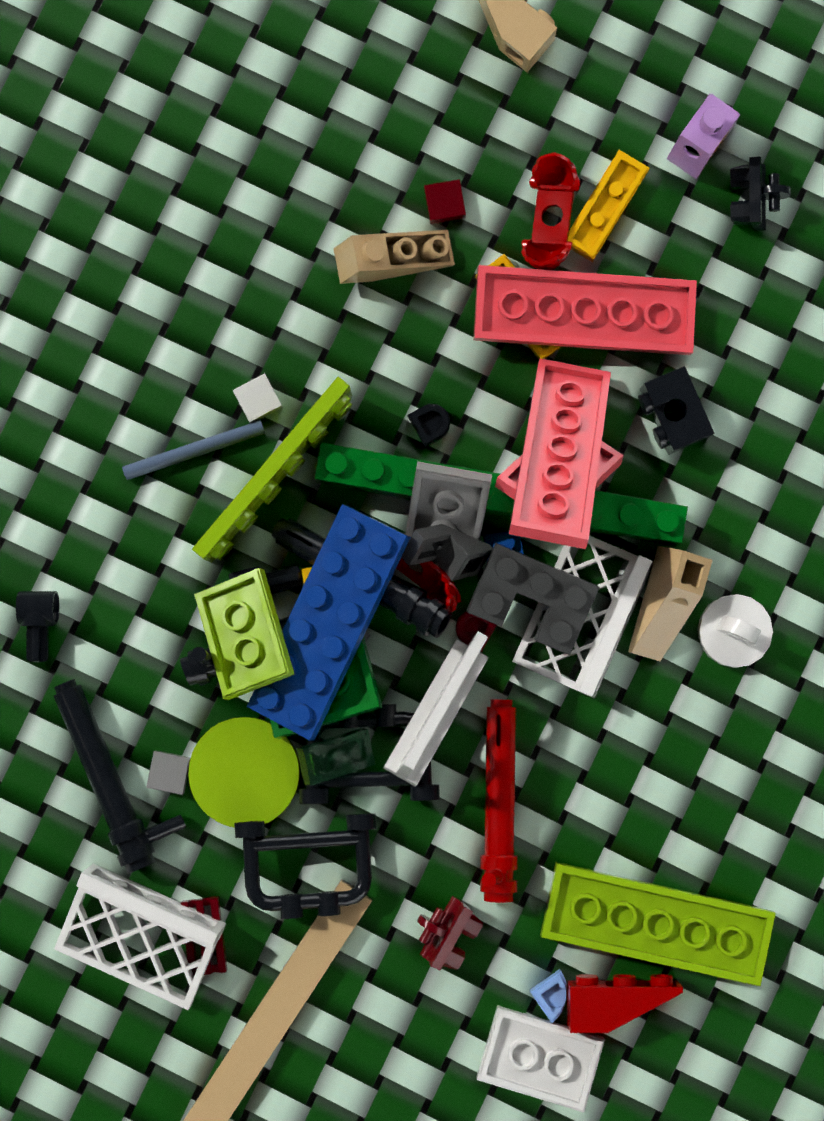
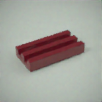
[181,896,228,975]

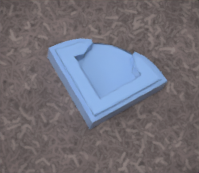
[530,969,567,1023]

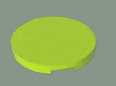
[188,717,300,828]

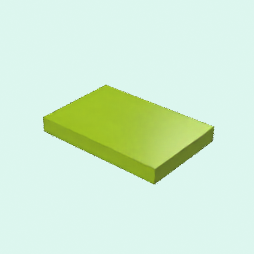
[194,568,295,700]

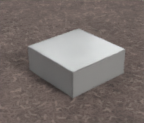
[146,750,191,795]

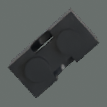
[638,366,715,455]

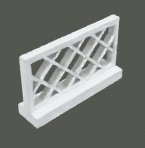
[512,536,653,698]
[383,631,489,787]
[54,864,227,1010]

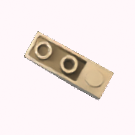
[478,0,557,73]
[333,230,455,284]
[628,546,713,661]

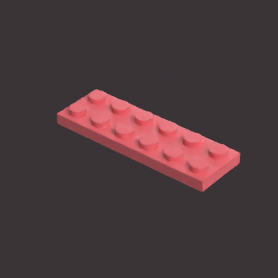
[473,265,697,355]
[509,358,611,549]

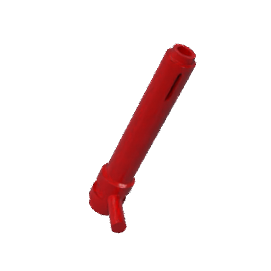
[480,699,518,903]

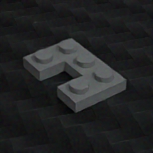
[466,543,600,655]

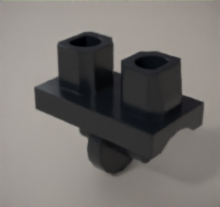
[730,156,791,231]

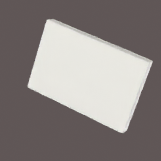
[476,1005,605,1112]

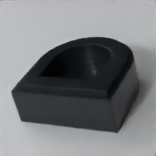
[407,404,450,448]

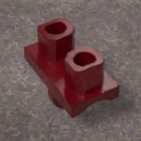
[417,896,483,971]

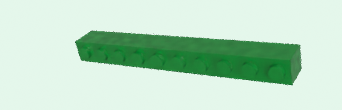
[315,442,688,546]

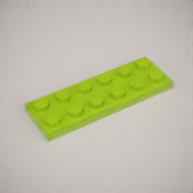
[192,376,353,563]
[540,862,776,986]

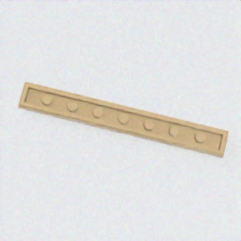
[183,879,372,1121]

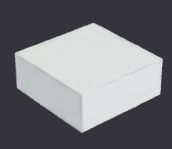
[233,373,283,423]

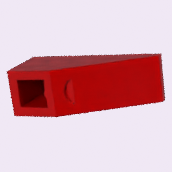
[567,974,683,1033]

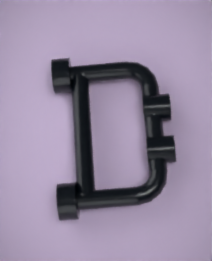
[299,704,440,804]
[234,813,376,919]

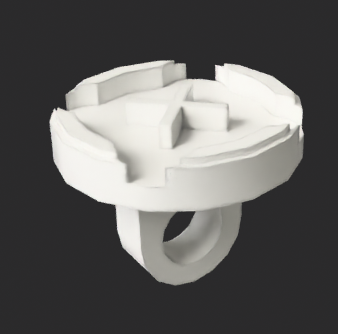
[697,594,773,668]

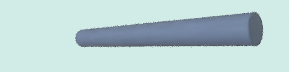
[122,420,265,480]

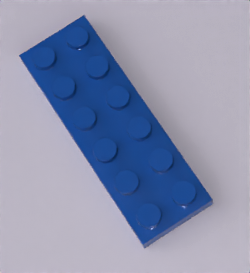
[246,504,411,741]

